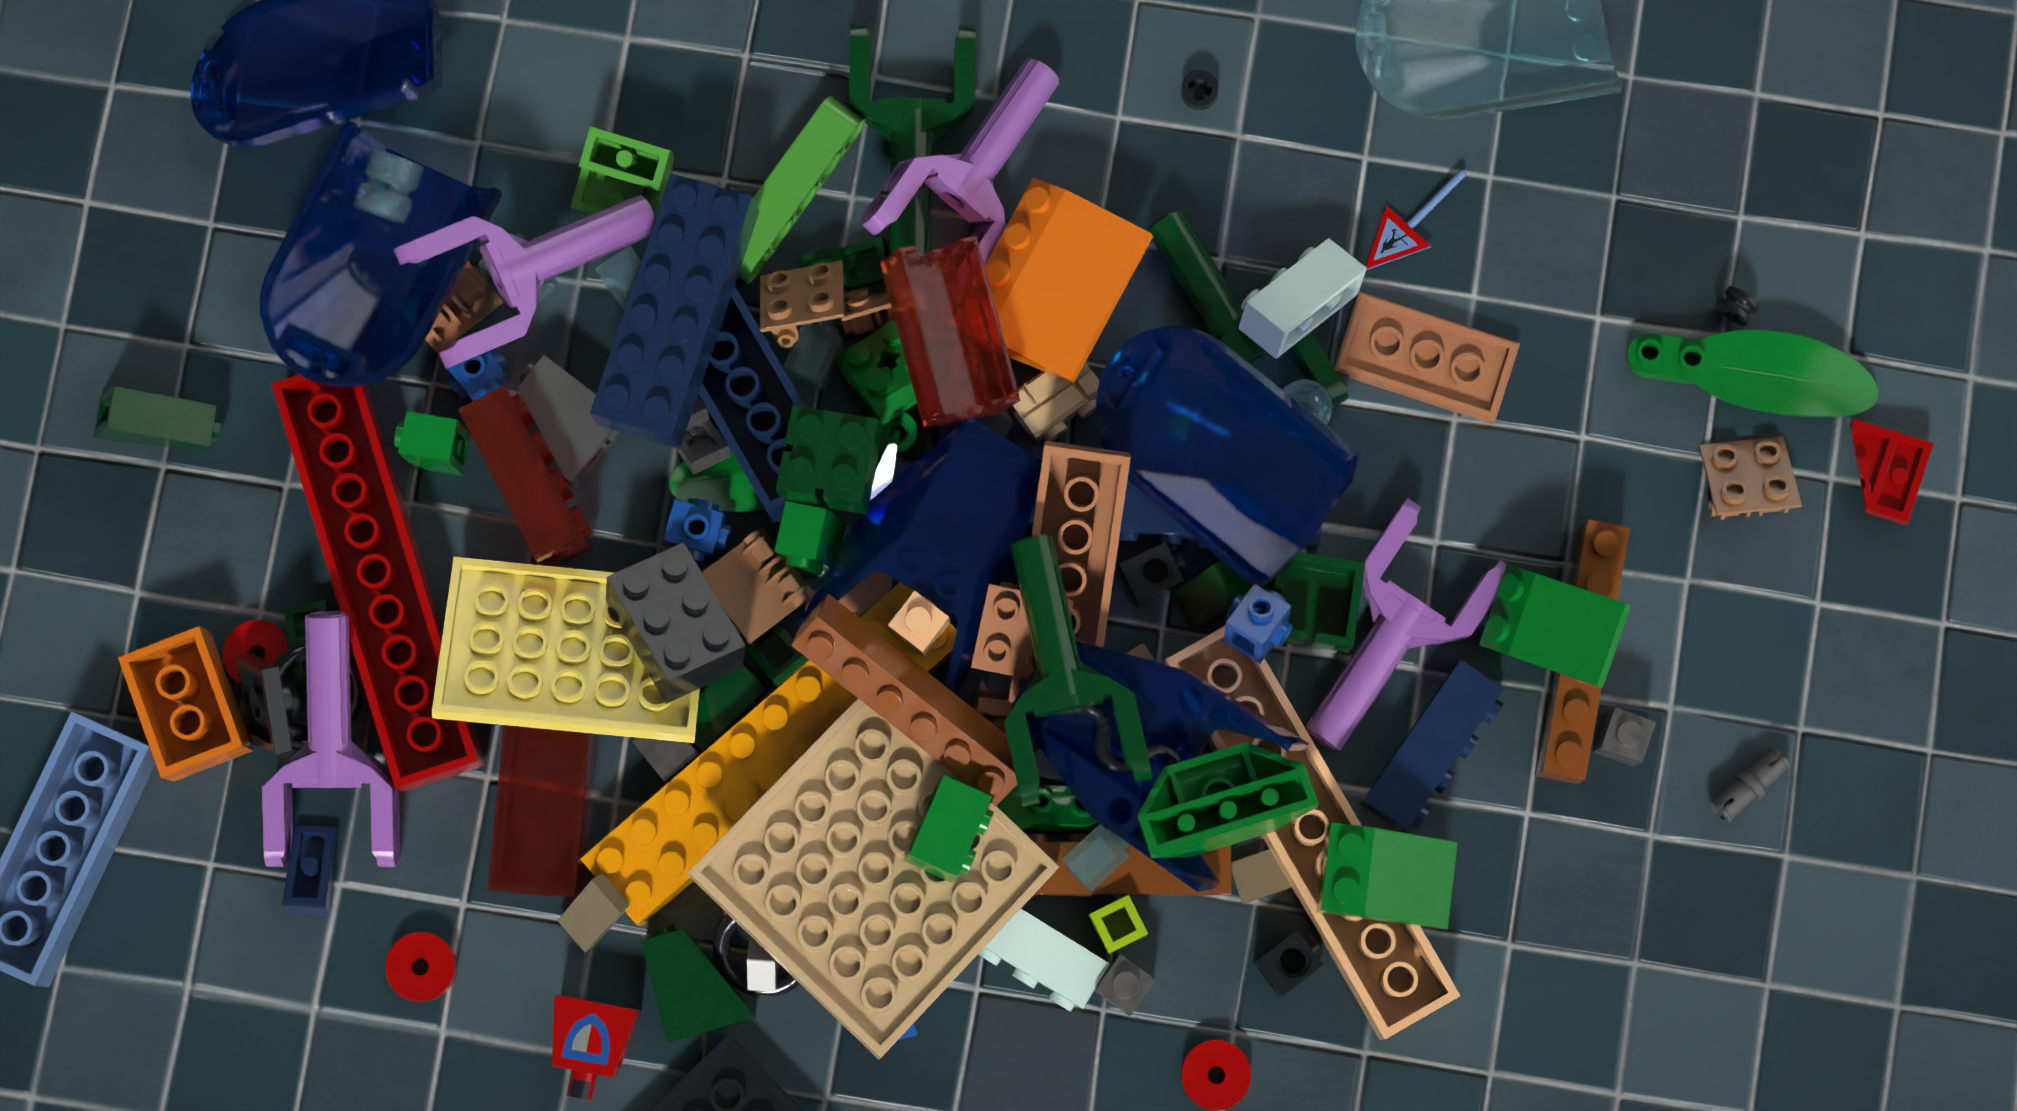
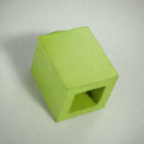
[1089,895,1148,955]

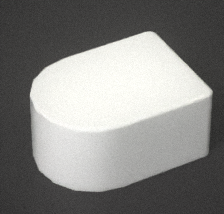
[747,936,779,992]

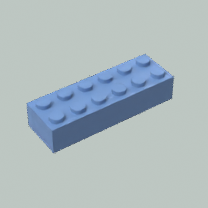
[0,711,156,987]

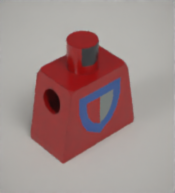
[552,995,641,1100]

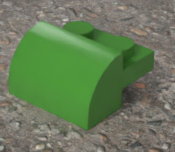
[570,126,674,217]

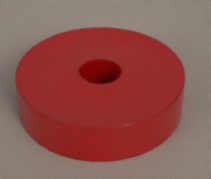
[223,620,290,683]
[385,932,457,1002]
[1181,1040,1251,1110]

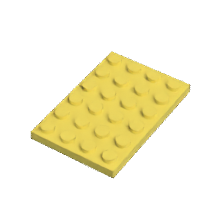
[432,557,700,743]

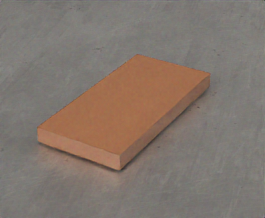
[1334,291,1520,424]

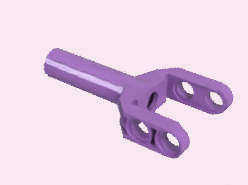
[860,58,1059,304]
[393,194,656,369]
[1305,498,1507,752]
[262,611,400,867]

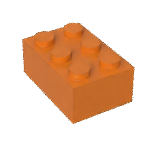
[118,626,254,782]

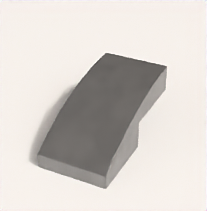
[676,396,731,475]

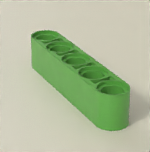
[738,96,866,284]

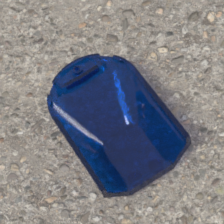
[190,0,443,147]
[260,119,503,387]
[1096,326,1359,587]

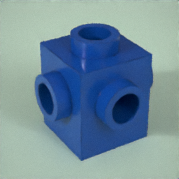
[446,348,511,406]
[663,498,731,563]
[1224,584,1292,664]

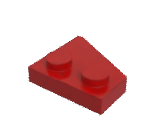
[1851,419,1934,526]

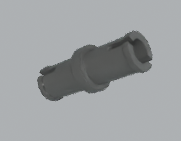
[1709,747,1791,824]

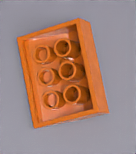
[953,178,1153,383]

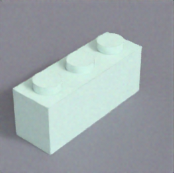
[1238,238,1367,359]
[978,909,1110,1012]

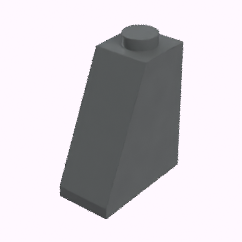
[517,355,621,489]

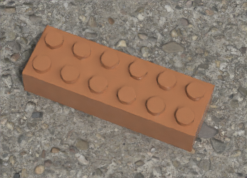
[1008,441,1131,703]

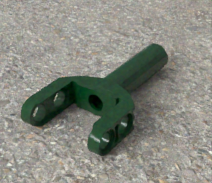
[849,23,976,270]
[1148,210,1348,463]
[1004,534,1152,807]

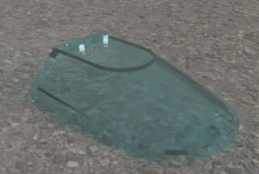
[1355,0,1623,120]

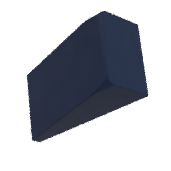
[282,824,338,918]

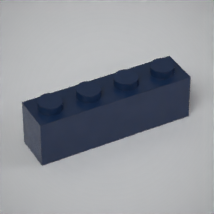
[1360,660,1504,833]

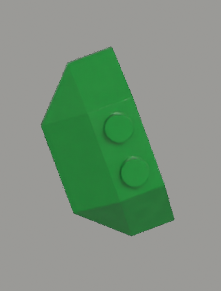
[1137,742,1319,858]

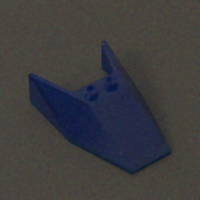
[799,416,1042,695]
[1010,640,1309,892]

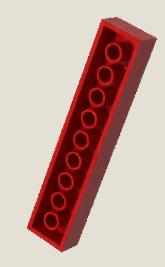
[271,357,486,792]

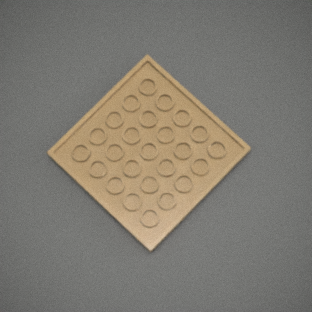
[687,699,1059,1060]

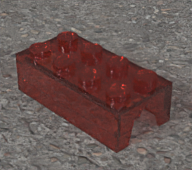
[880,236,1021,428]
[458,386,594,567]
[488,725,597,899]

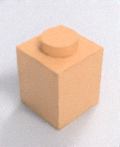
[888,591,950,657]

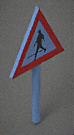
[1366,170,1466,270]

